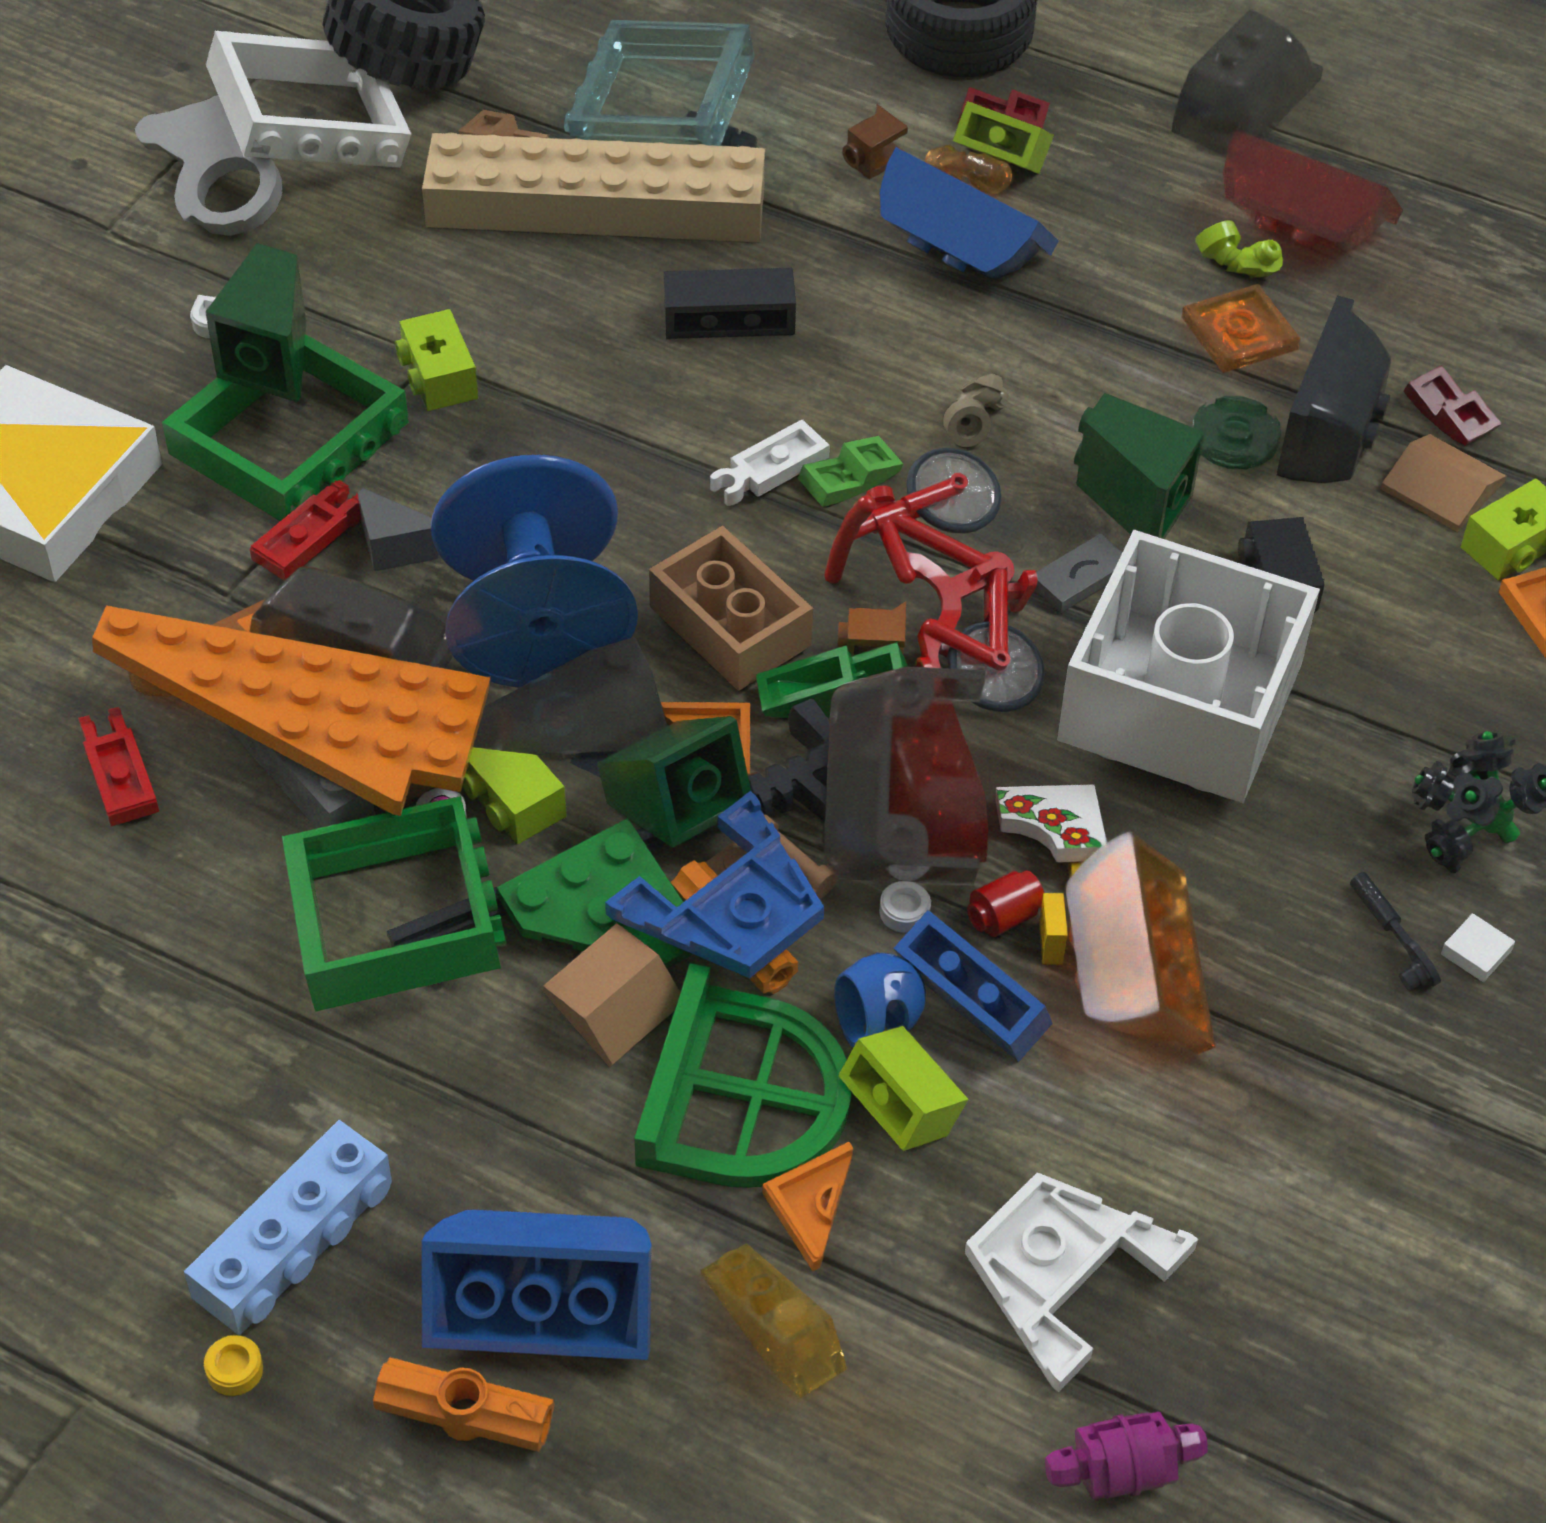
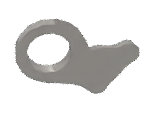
[135,95,282,236]

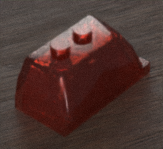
[1223,130,1403,252]
[840,681,988,880]

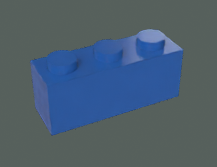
[893,910,1053,1062]

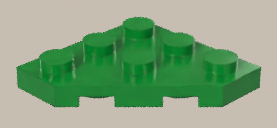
[496,818,693,969]

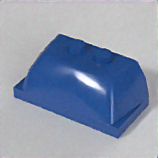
[880,147,1059,280]
[422,1210,652,1360]

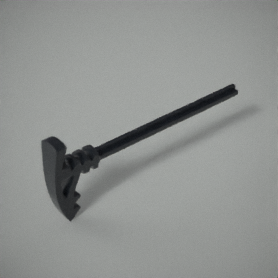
[387,699,874,947]

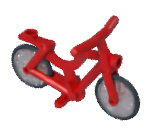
[824,448,1045,712]

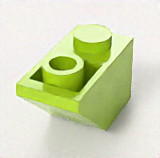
[462,747,567,845]

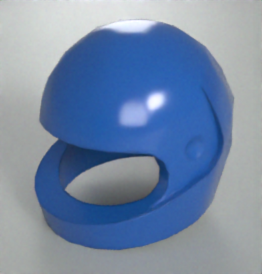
[834,953,926,1048]

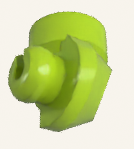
[1195,220,1283,278]

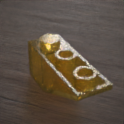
[700,1243,847,1398]

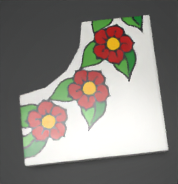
[996,785,1108,862]

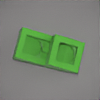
[798,436,903,507]

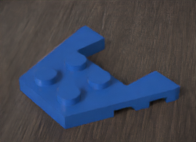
[605,791,824,978]

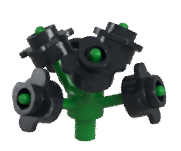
[1412,731,1546,873]

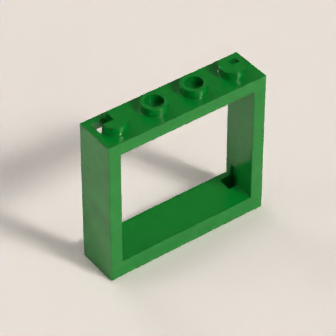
[162,334,409,521]
[282,796,507,1012]

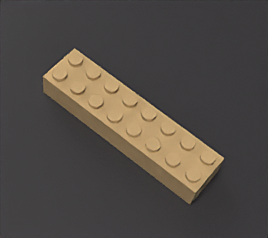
[422,133,765,242]

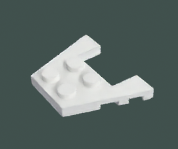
[965,1173,1198,1392]

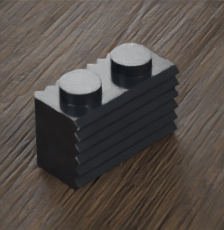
[1238,517,1325,613]

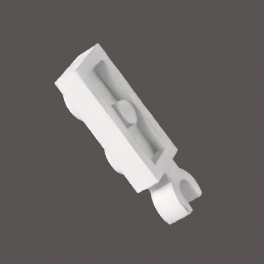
[710,420,830,506]

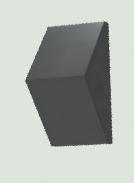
[358,488,440,571]

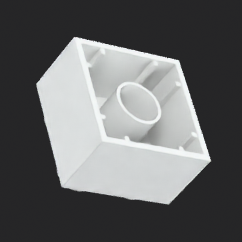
[1057,530,1320,803]

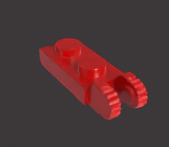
[249,480,361,581]
[78,706,160,826]

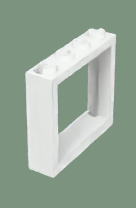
[206,31,411,168]

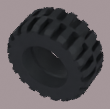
[322,0,485,90]

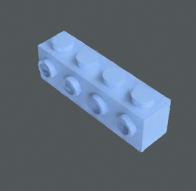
[184,1120,392,1336]

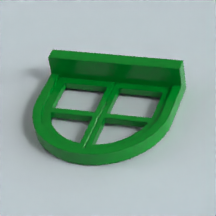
[634,963,851,1188]

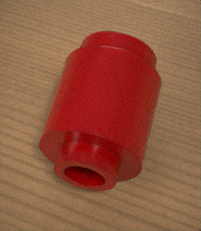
[967,870,1045,937]

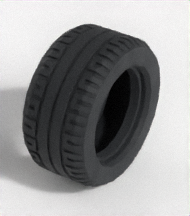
[886,0,1037,77]

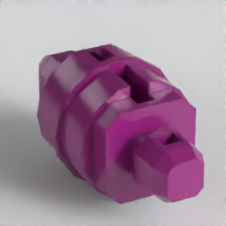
[1045,1412,1208,1499]

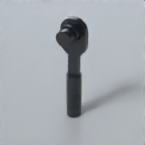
[1350,872,1441,992]

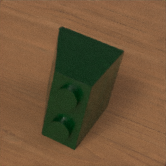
[205,243,306,402]
[1074,393,1205,539]
[597,716,751,848]

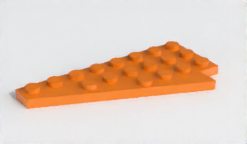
[92,605,490,816]

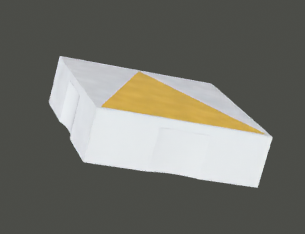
[0,365,162,582]

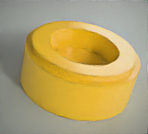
[204,1335,263,1396]

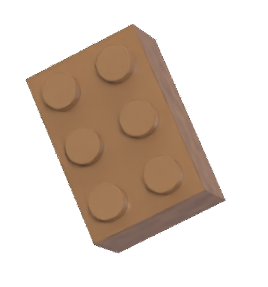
[649,525,813,691]

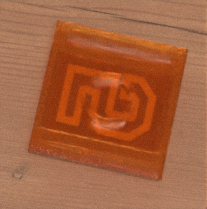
[1182,284,1301,373]

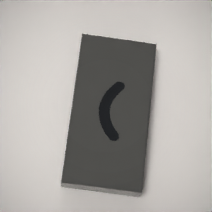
[1035,533,1123,613]

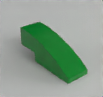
[756,642,915,718]

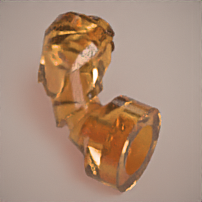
[925,145,1012,194]

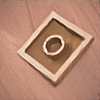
[1381,434,1506,532]
[541,923,681,1067]

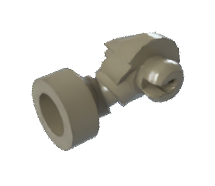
[943,373,1009,447]

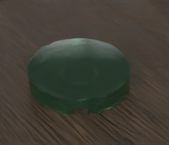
[1192,396,1281,470]

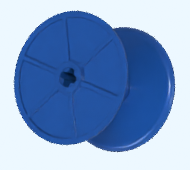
[431,455,638,687]

